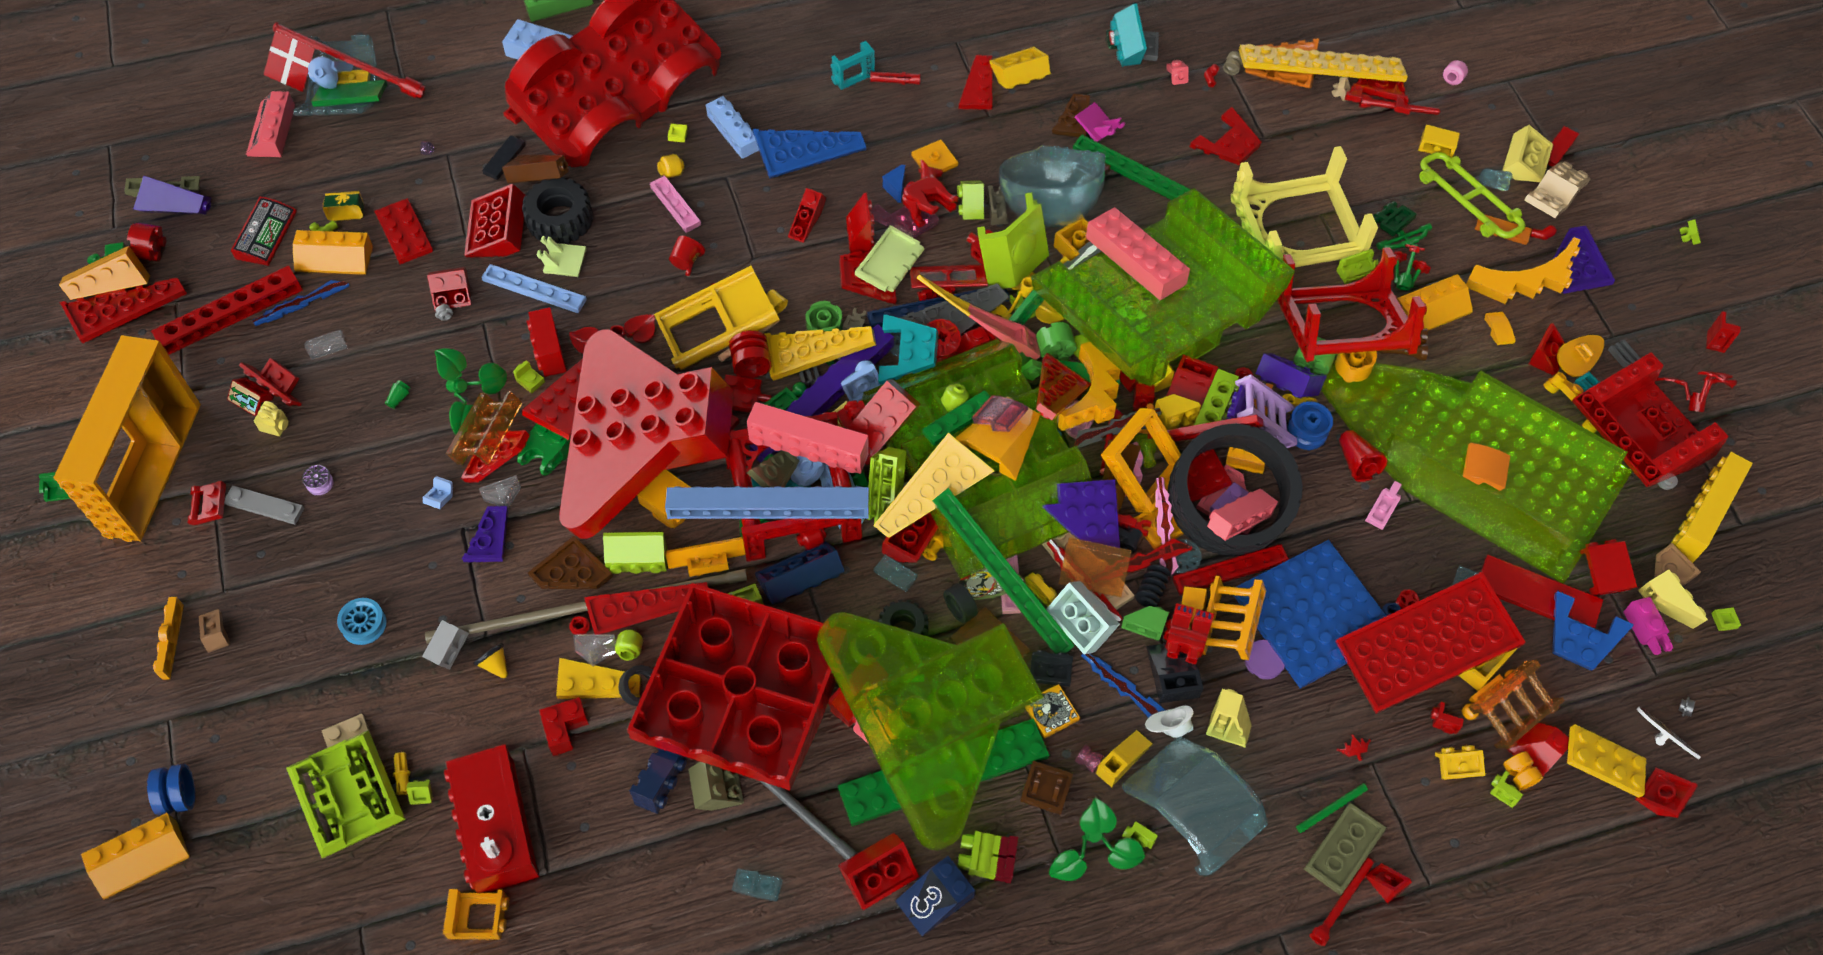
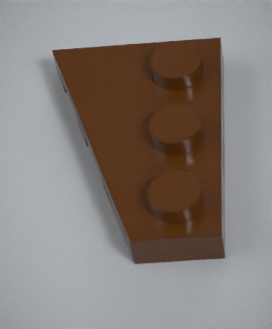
[1052,94,1090,137]

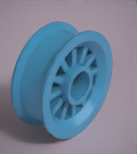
[337,598,387,645]

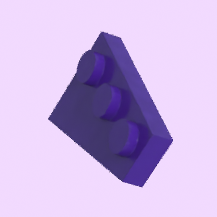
[462,506,508,562]

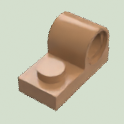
[199,609,230,653]

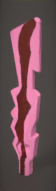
[1155,477,1178,578]

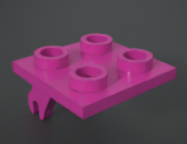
[1075,102,1125,142]

